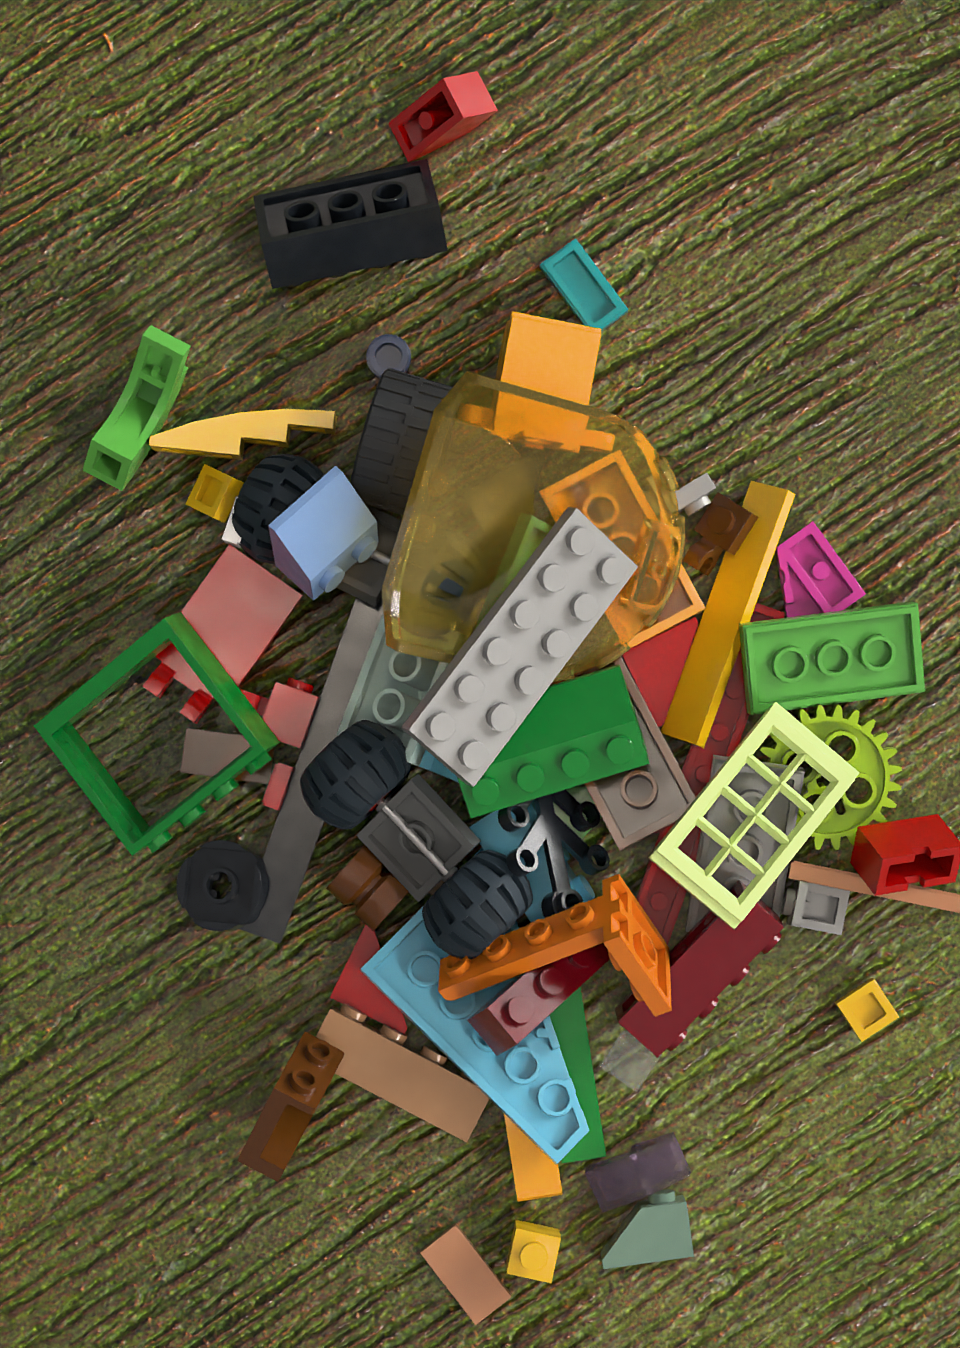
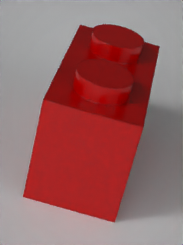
[850,814,960,896]

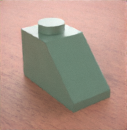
[600,1189,694,1269]

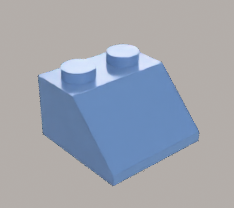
[268,466,379,601]

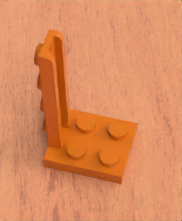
[438,874,672,1017]

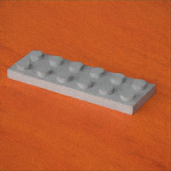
[401,507,638,787]

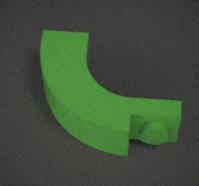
[83,325,191,491]

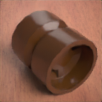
[326,845,409,931]

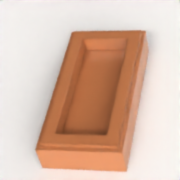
[420,1223,511,1325]

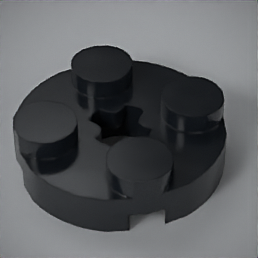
[176,840,268,932]

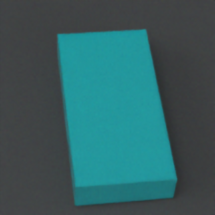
[539,238,629,332]

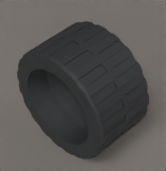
[350,368,460,520]

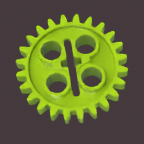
[759,704,902,850]

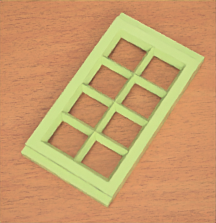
[648,702,859,929]

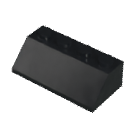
[253,159,448,289]

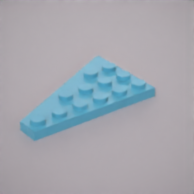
[361,848,589,1165]

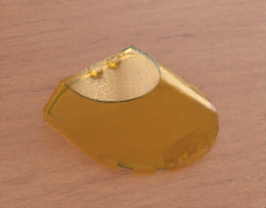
[382,371,685,682]

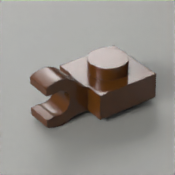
[683,492,759,576]

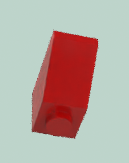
[388,71,498,162]

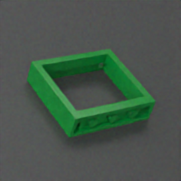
[34,612,280,856]

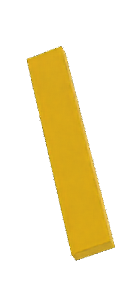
[661,481,796,748]

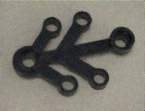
[498,789,610,918]

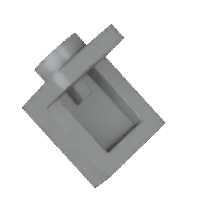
[643,473,716,520]
[781,880,850,935]

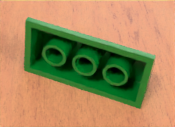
[457,664,650,818]

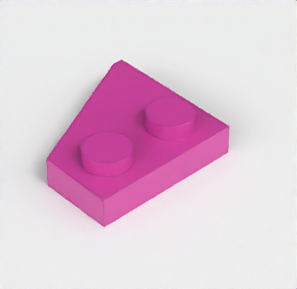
[775,521,866,618]

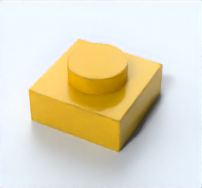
[186,464,244,523]
[834,978,899,1042]

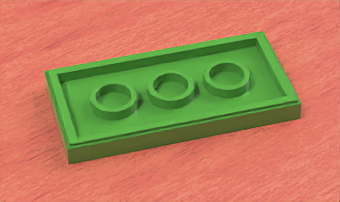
[739,602,925,715]

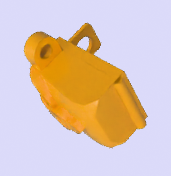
[455,311,615,451]

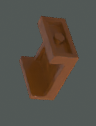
[237,1032,344,1182]

